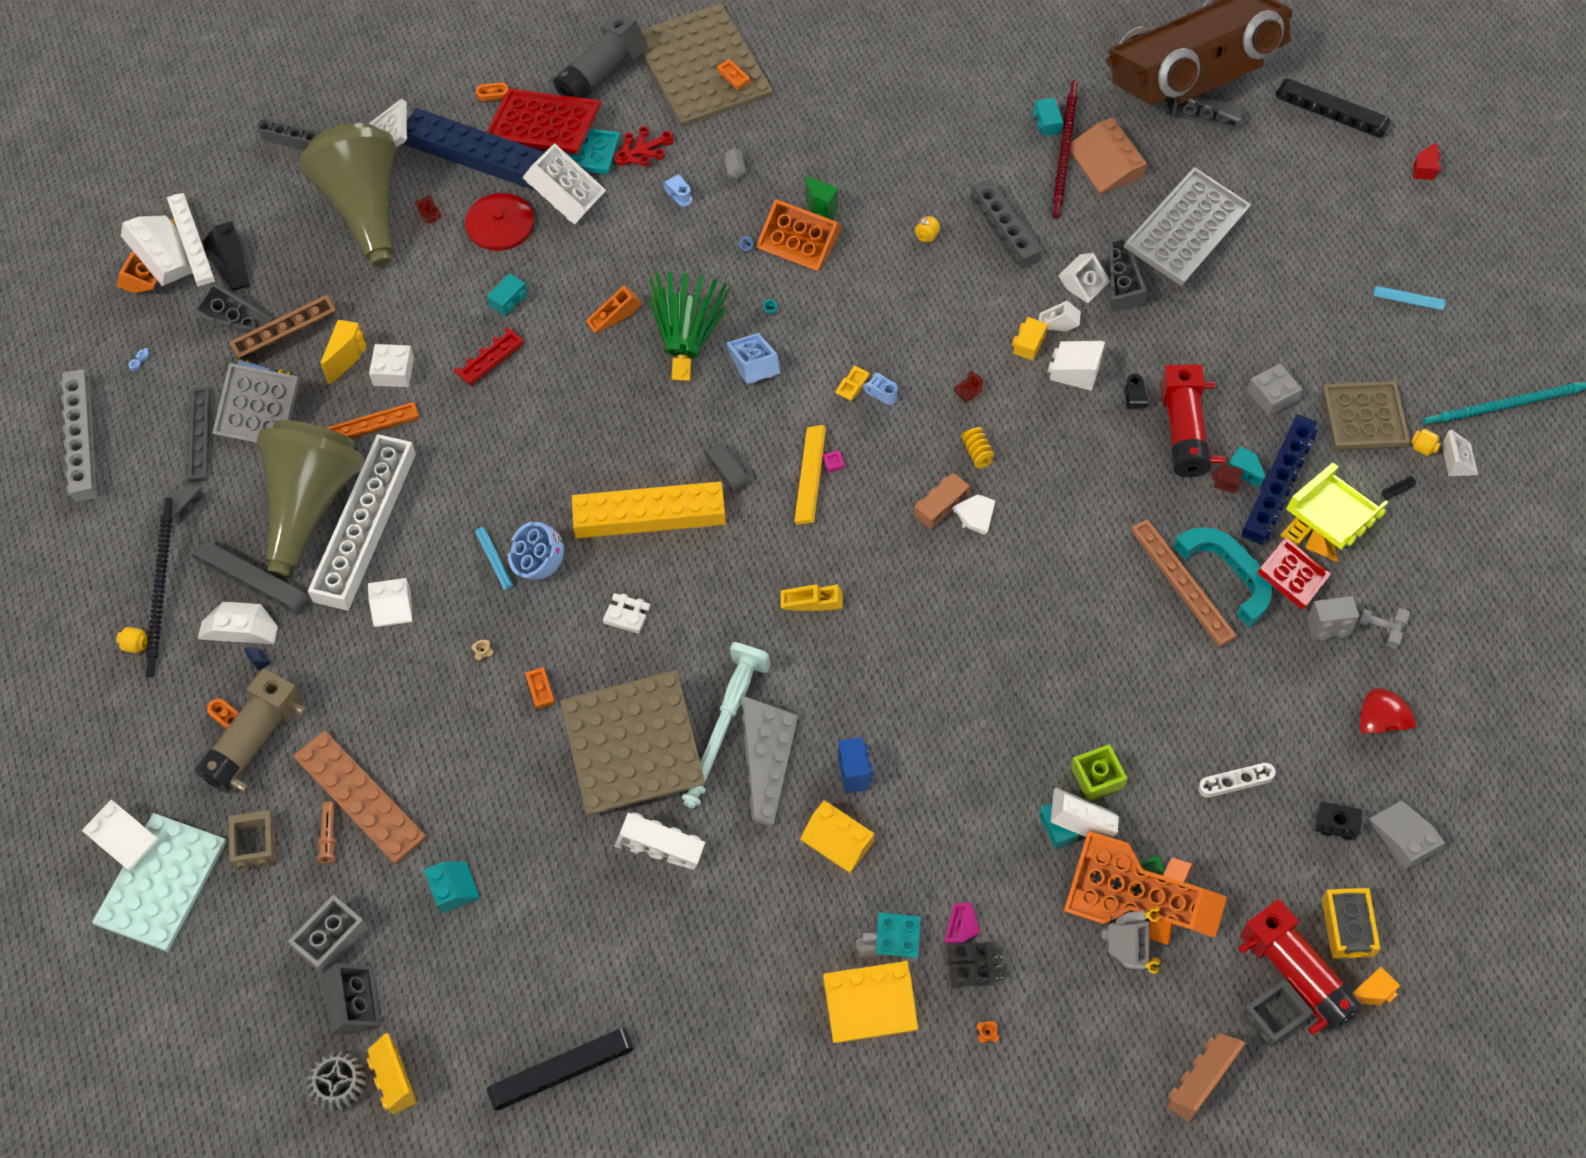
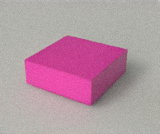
[822,450,845,473]

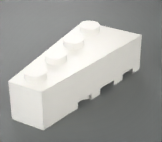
[614,812,705,870]

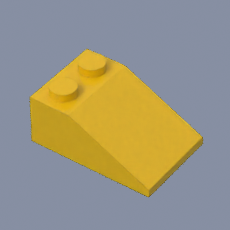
[321,320,366,384]

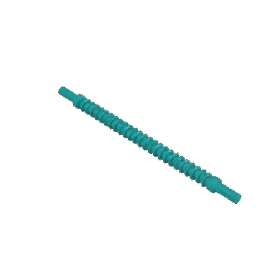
[1423,382,1586,425]

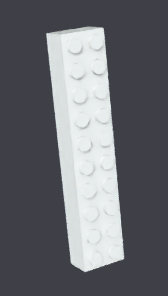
[308,434,416,611]

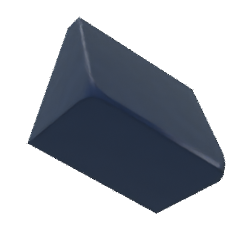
[244,647,270,670]

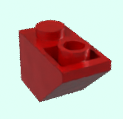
[1413,143,1441,180]

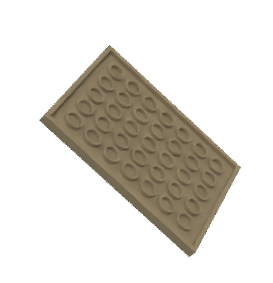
[641,3,773,126]

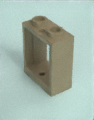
[229,810,276,870]

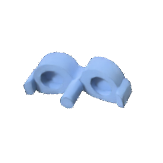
[129,348,150,372]

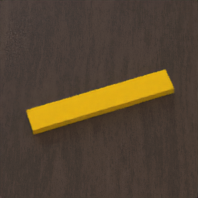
[794,425,826,525]

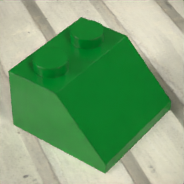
[805,176,838,220]

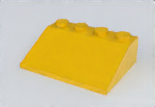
[823,961,918,1043]

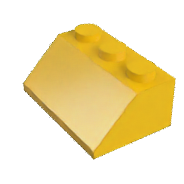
[800,800,875,874]
[366,1033,417,1114]

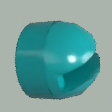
[763,299,778,315]

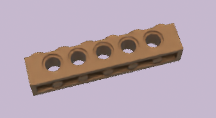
[229,295,336,359]

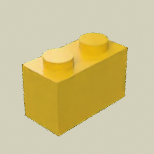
[1012,317,1048,360]

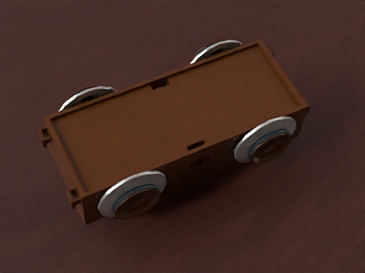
[1106,0,1292,105]

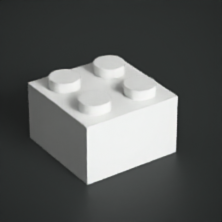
[369,344,414,387]

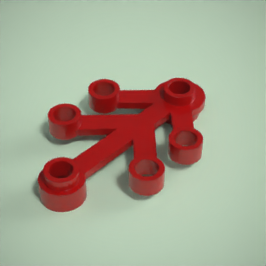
[614,126,674,167]

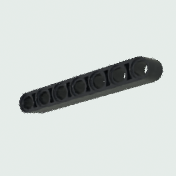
[1276,79,1391,138]
[486,1028,634,1111]

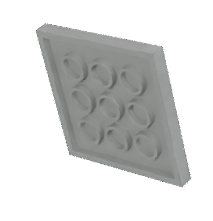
[212,363,300,443]

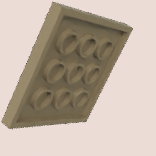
[1322,381,1410,450]

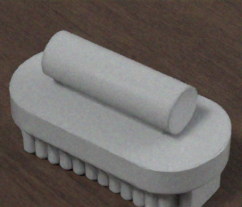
[724,148,746,179]
[856,932,887,958]

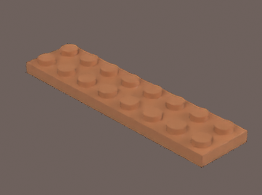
[293,730,427,865]

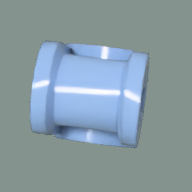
[663,174,692,207]
[863,373,898,405]

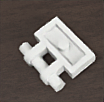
[603,593,651,634]

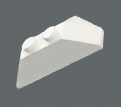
[198,602,278,644]

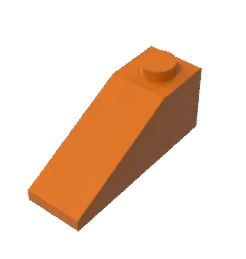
[586,285,643,334]

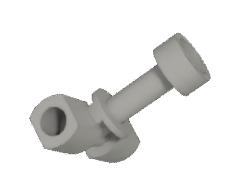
[1359,608,1410,649]

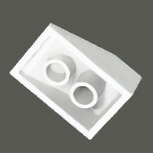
[82,800,159,871]

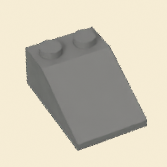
[1368,800,1445,870]

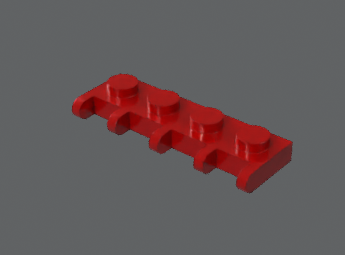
[453,327,524,387]

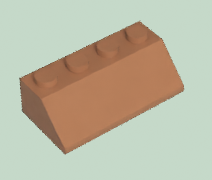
[1167,1033,1245,1122]

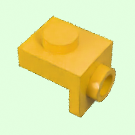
[672,355,692,381]

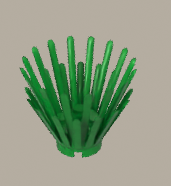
[648,272,731,358]

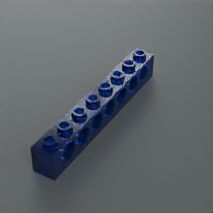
[1241,414,1318,545]

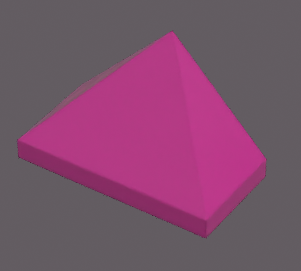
[944,902,980,944]

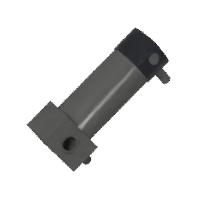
[550,13,649,98]

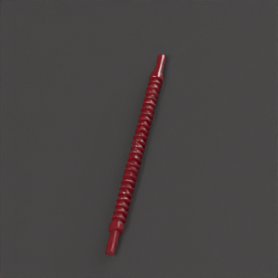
[1052,80,1078,219]

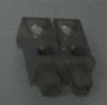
[947,942,1006,989]

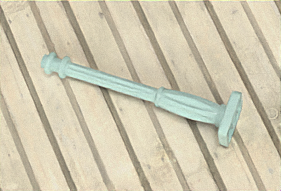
[682,642,770,808]

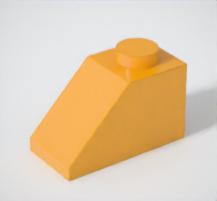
[1353,967,1400,1005]

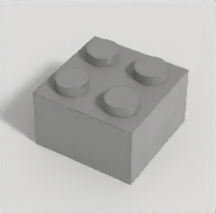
[1247,363,1303,417]
[1307,596,1359,641]

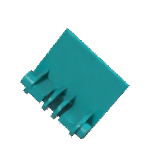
[876,912,921,958]

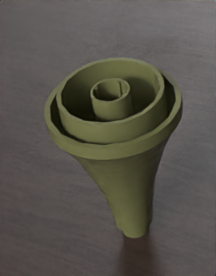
[299,123,397,267]
[256,420,364,577]

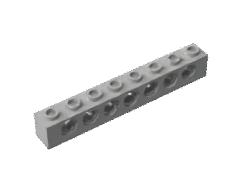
[60,369,97,502]

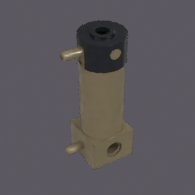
[194,668,306,793]

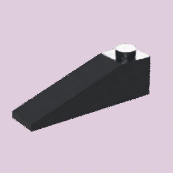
[203,221,250,290]

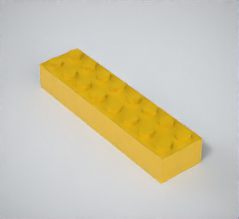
[572,481,726,539]

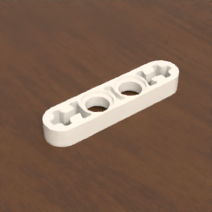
[1198,763,1276,798]

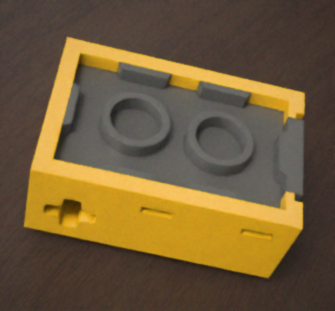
[1322,888,1380,959]

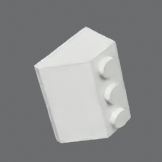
[1051,788,1119,838]

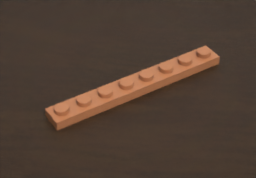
[1131,519,1236,647]

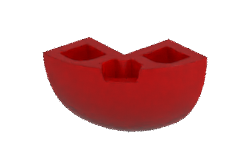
[1360,688,1416,733]

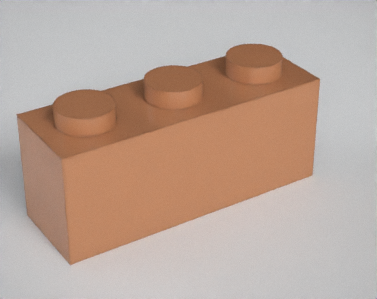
[914,473,970,530]

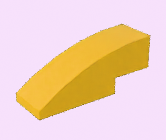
[781,584,843,611]

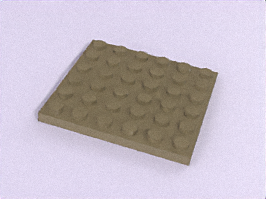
[560,670,706,816]

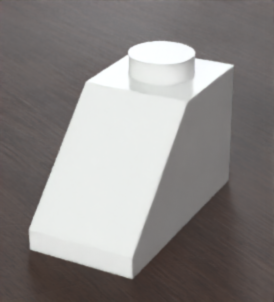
[1039,301,1081,332]

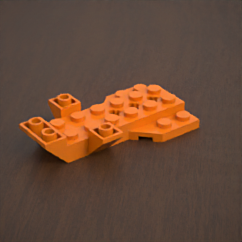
[1064,831,1228,945]

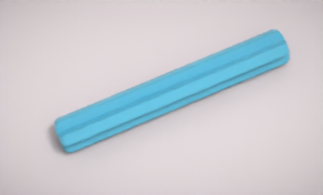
[1373,286,1446,310]
[475,527,513,590]

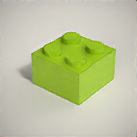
[1071,744,1128,802]

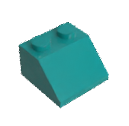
[424,861,480,914]

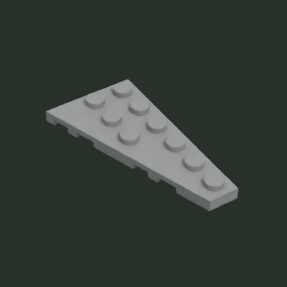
[741,696,798,826]

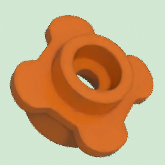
[976,1021,999,1043]

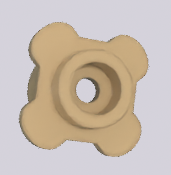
[471,640,493,660]

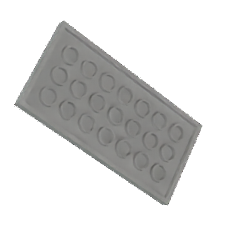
[1124,167,1251,286]

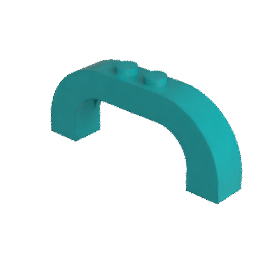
[1173,527,1272,628]

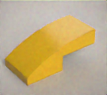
[835,365,870,401]

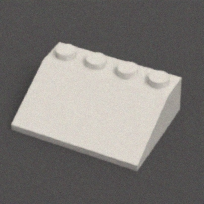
[522,143,606,224]
[121,216,193,286]

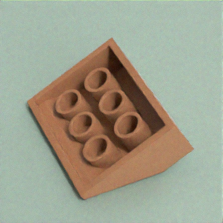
[1070,117,1147,194]

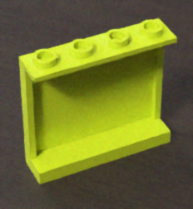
[1286,463,1388,550]

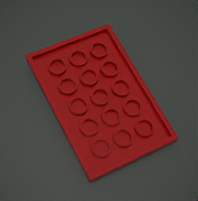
[487,88,601,154]

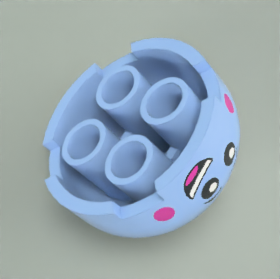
[508,522,564,580]

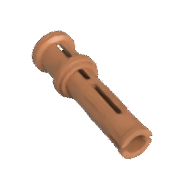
[317,801,336,864]

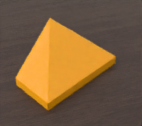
[1306,530,1338,562]

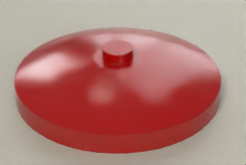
[465,193,535,251]

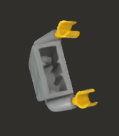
[1101,907,1161,974]

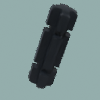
[1381,476,1416,500]

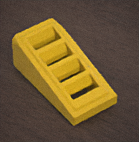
[1280,517,1314,546]

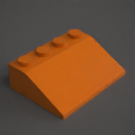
[756,199,842,271]

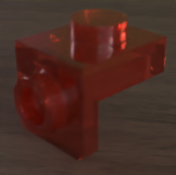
[415,196,442,223]
[954,370,983,403]

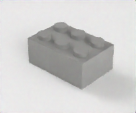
[288,895,368,974]

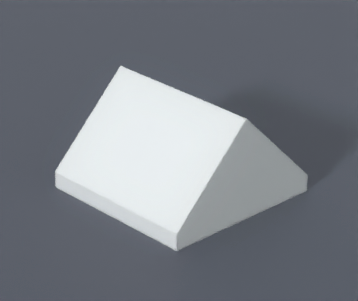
[1442,430,1478,476]

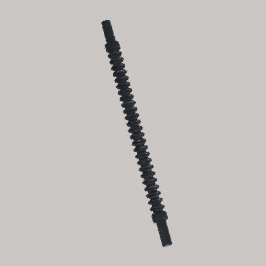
[146,498,173,677]

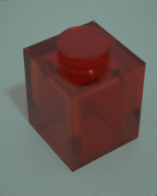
[1212,463,1243,494]

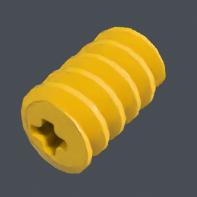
[961,427,995,469]

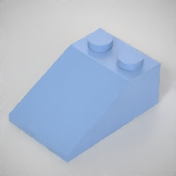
[726,333,780,384]

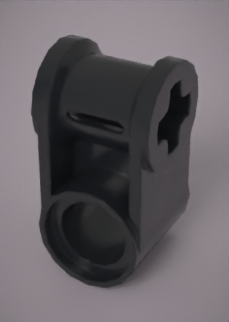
[1124,373,1148,409]

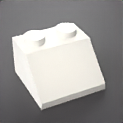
[1058,253,1110,303]
[368,578,413,627]

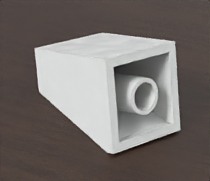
[1048,341,1105,391]

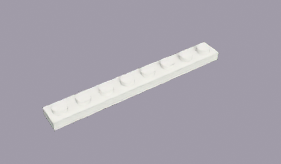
[167,193,215,287]

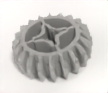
[306,1051,366,1112]

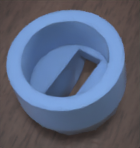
[739,236,754,251]

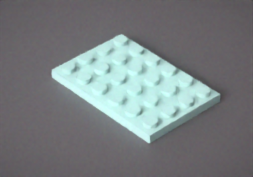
[92,813,227,952]

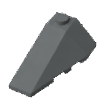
[193,282,273,331]

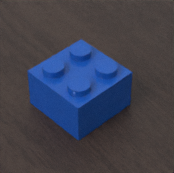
[838,737,873,794]

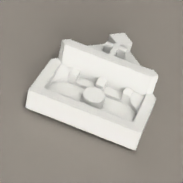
[952,495,995,535]

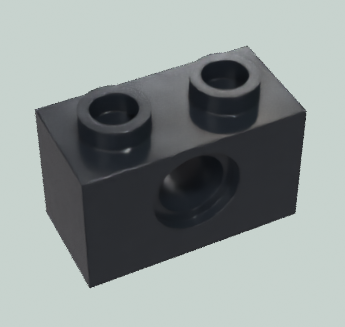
[1315,801,1363,840]

